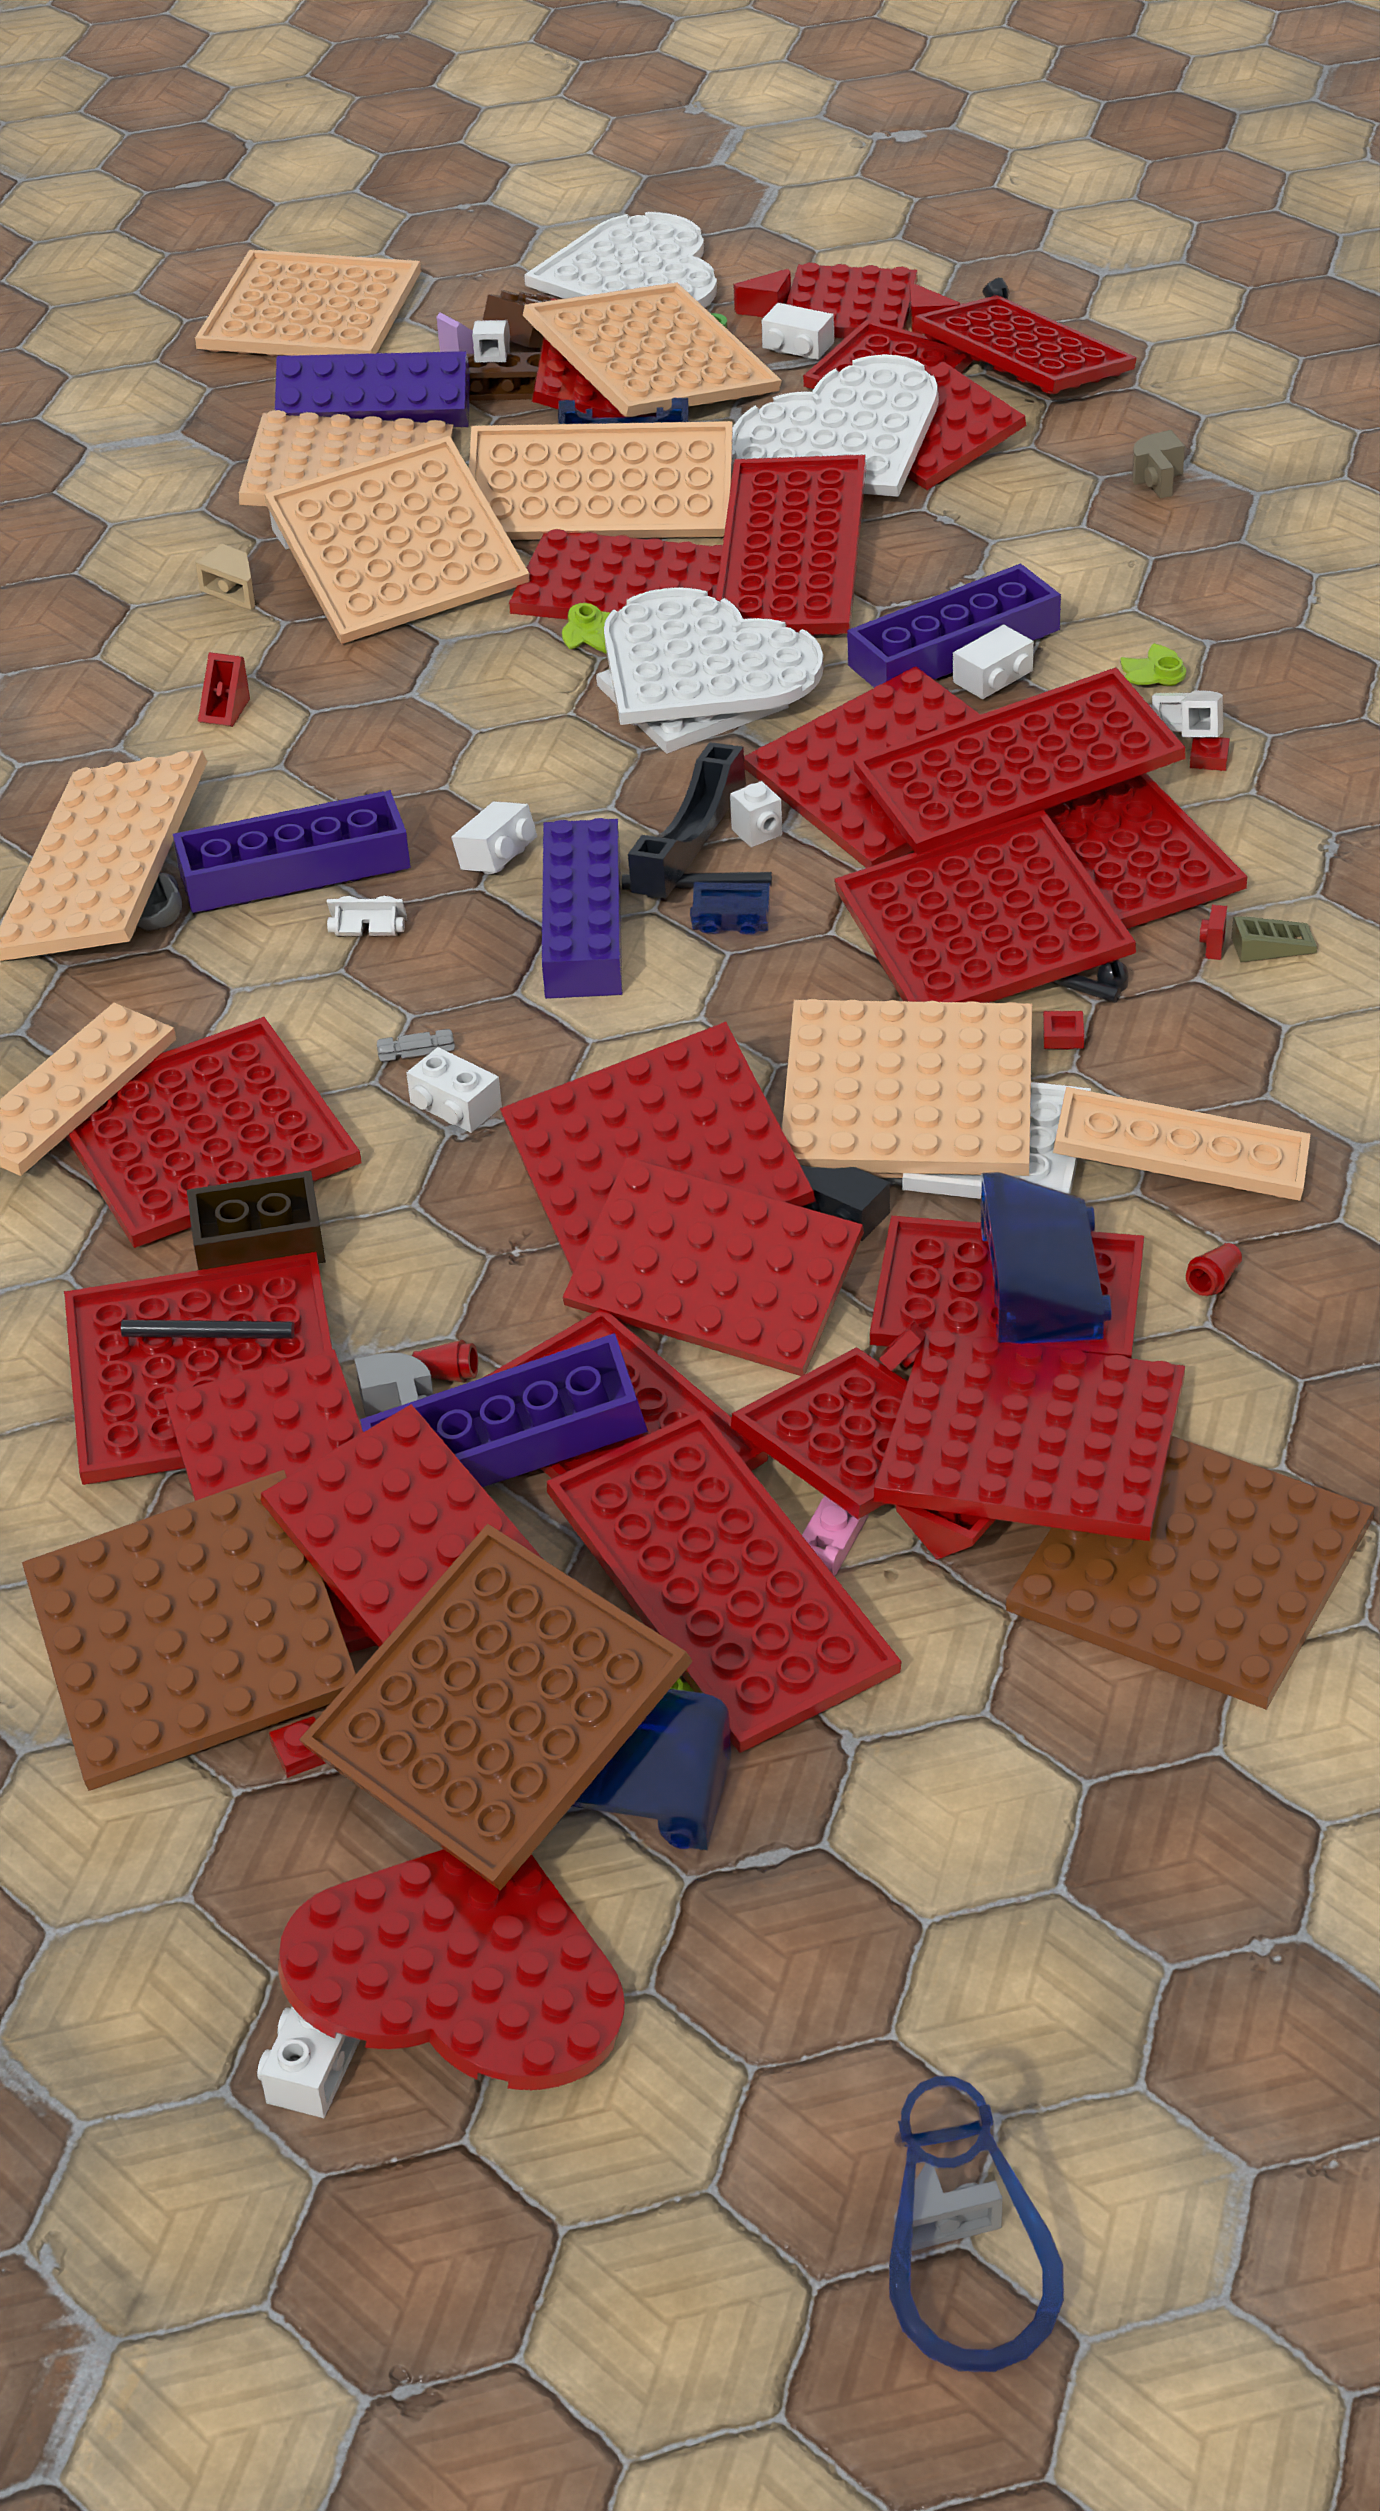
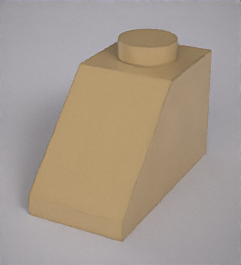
[195,543,255,610]

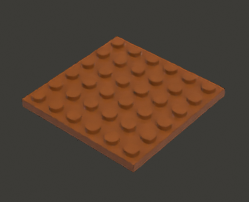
[1006,1436,1375,1710]
[22,1470,356,1791]
[299,1524,693,1891]

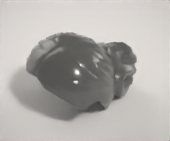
[137,872,182,931]

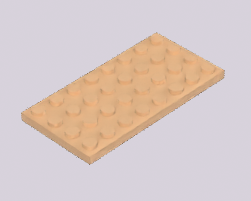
[469,421,733,540]
[0,750,208,961]

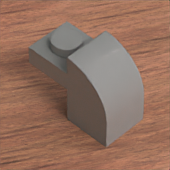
[355,1352,433,1417]

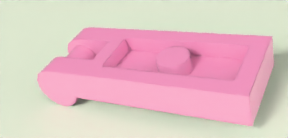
[802,1495,870,1576]

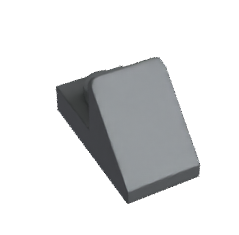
[894,2159,1002,2254]

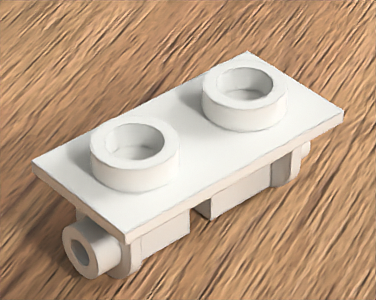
[327,896,407,936]

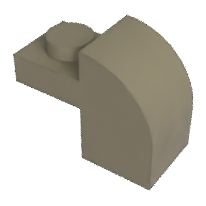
[1132,430,1185,499]

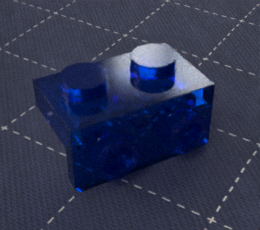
[690,882,771,934]

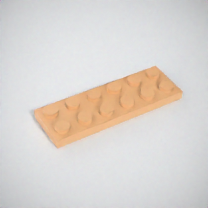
[0,1003,176,1176]
[1053,1087,1311,1201]

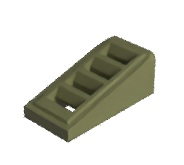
[1231,916,1317,962]

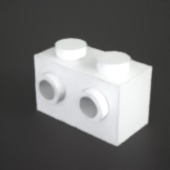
[762,303,834,360]
[953,624,1034,699]
[451,801,538,874]
[406,1047,502,1133]
[257,2007,360,2118]

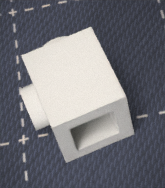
[730,781,782,847]

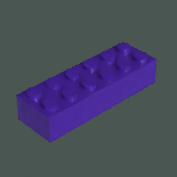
[275,351,470,427]
[847,563,1061,687]
[172,790,411,913]
[542,818,622,999]
[360,1333,648,1488]

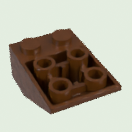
[482,290,554,348]

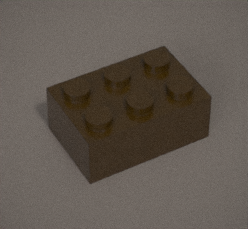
[187,1171,326,1270]

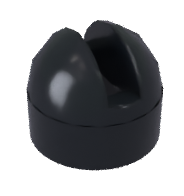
[982,278,1009,299]
[1097,960,1129,992]

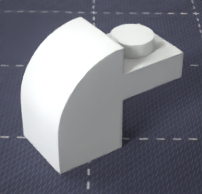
[472,320,510,362]
[1152,690,1223,737]

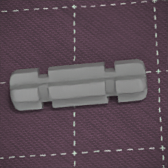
[377,1029,455,1062]

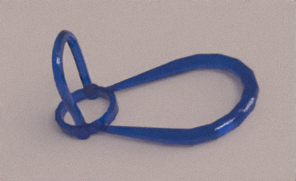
[889,2076,1064,2372]

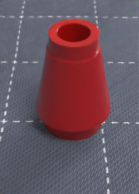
[1186,1243,1242,1296]
[412,1340,478,1383]

